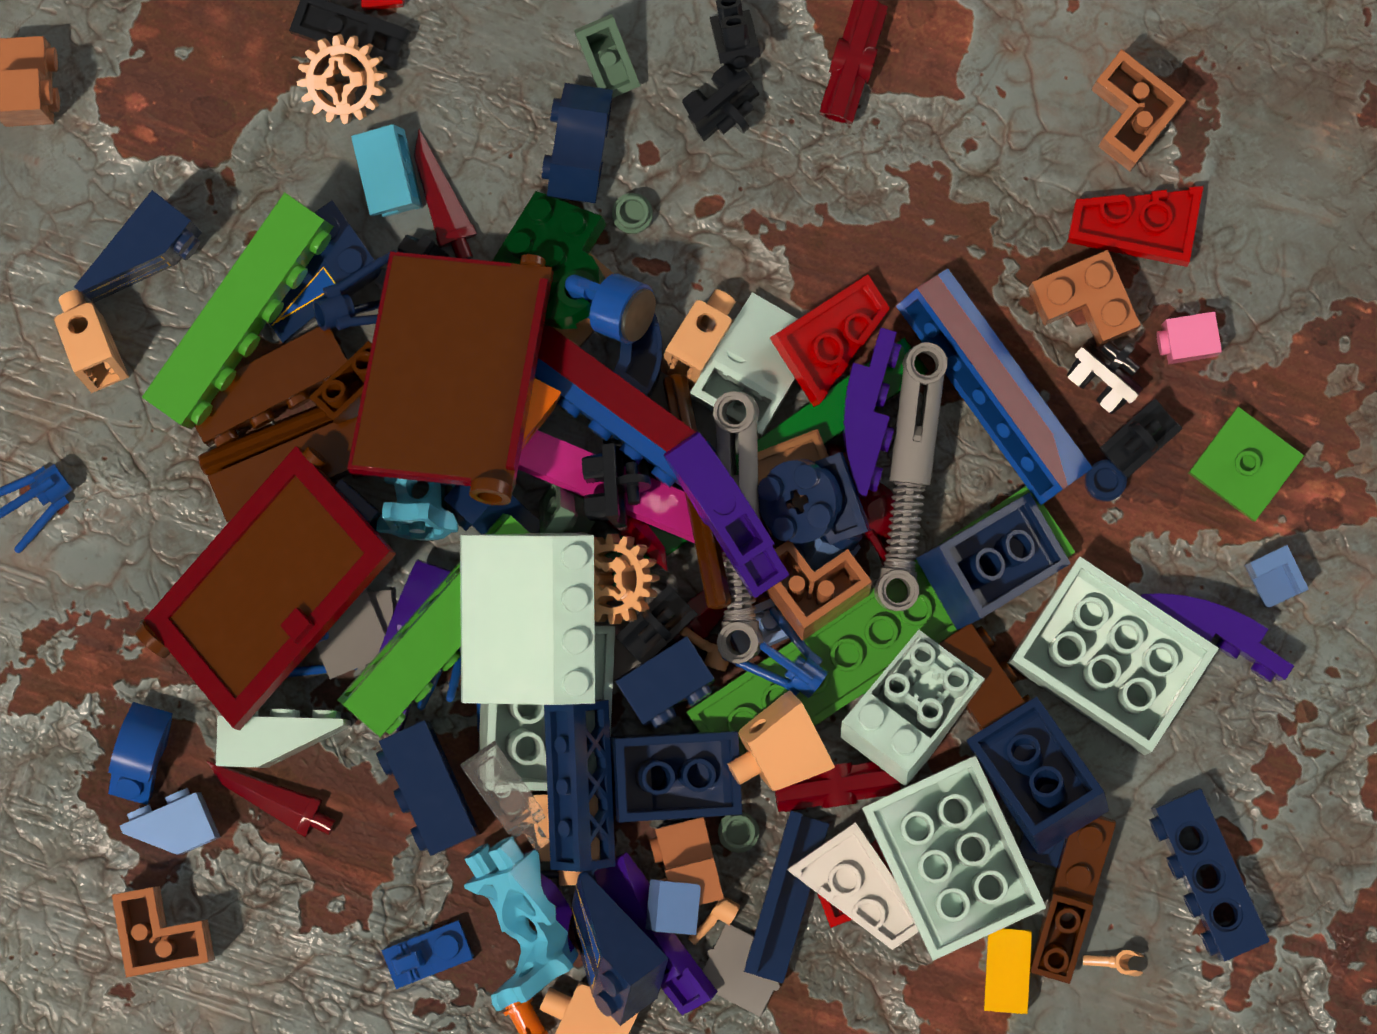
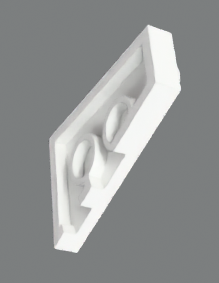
[787,822,919,950]

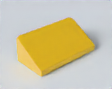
[984,928,1032,1014]

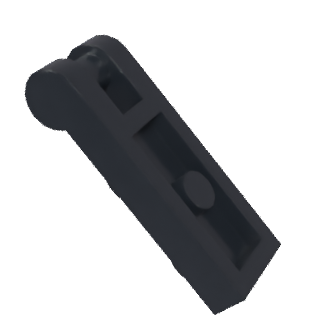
[289,0,411,71]

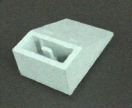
[690,292,798,439]
[840,630,985,787]
[216,709,351,768]

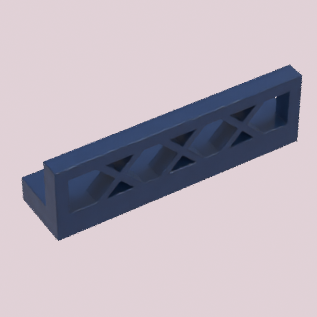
[544,700,615,872]
[743,811,829,984]

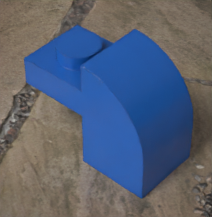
[108,702,173,805]

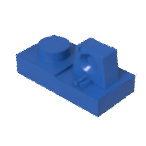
[381,920,474,989]

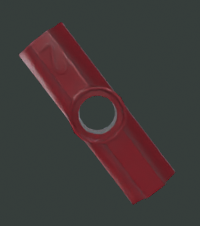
[819,0,888,125]
[775,761,901,812]

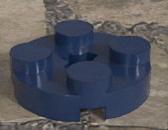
[758,459,842,543]

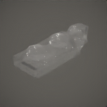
[460,741,550,851]

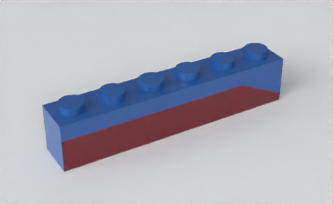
[896,269,1093,506]
[535,325,716,488]

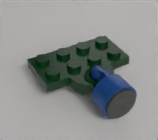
[492,191,656,344]

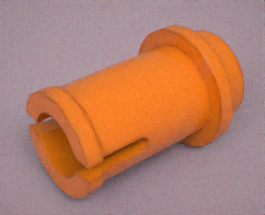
[503,998,549,1034]

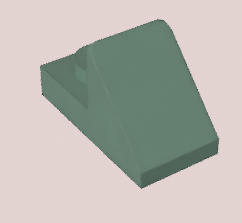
[574,14,641,98]
[539,484,596,534]

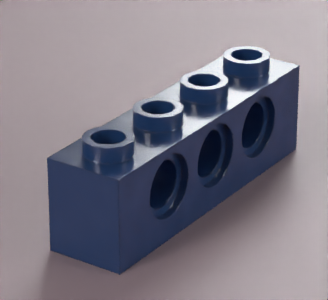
[1149,788,1270,962]

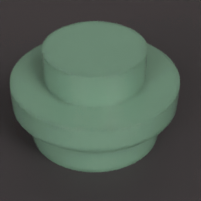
[612,193,653,234]
[718,812,759,853]

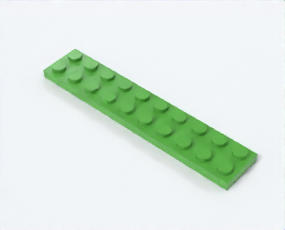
[687,486,1075,756]

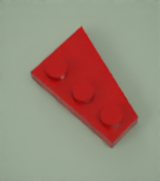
[1067,186,1203,267]
[770,274,890,407]

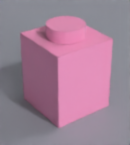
[1157,312,1222,365]

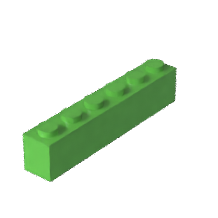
[142,192,334,430]
[337,513,530,737]

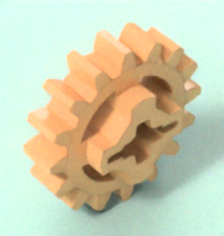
[297,34,388,124]
[594,534,660,624]

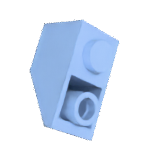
[120,788,221,855]

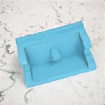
[351,124,423,217]

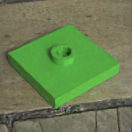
[1188,407,1304,522]

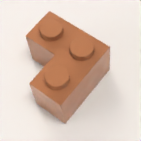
[0,36,60,127]
[1092,49,1186,171]
[1028,250,1141,347]
[765,541,872,641]
[649,817,724,905]
[112,886,215,978]

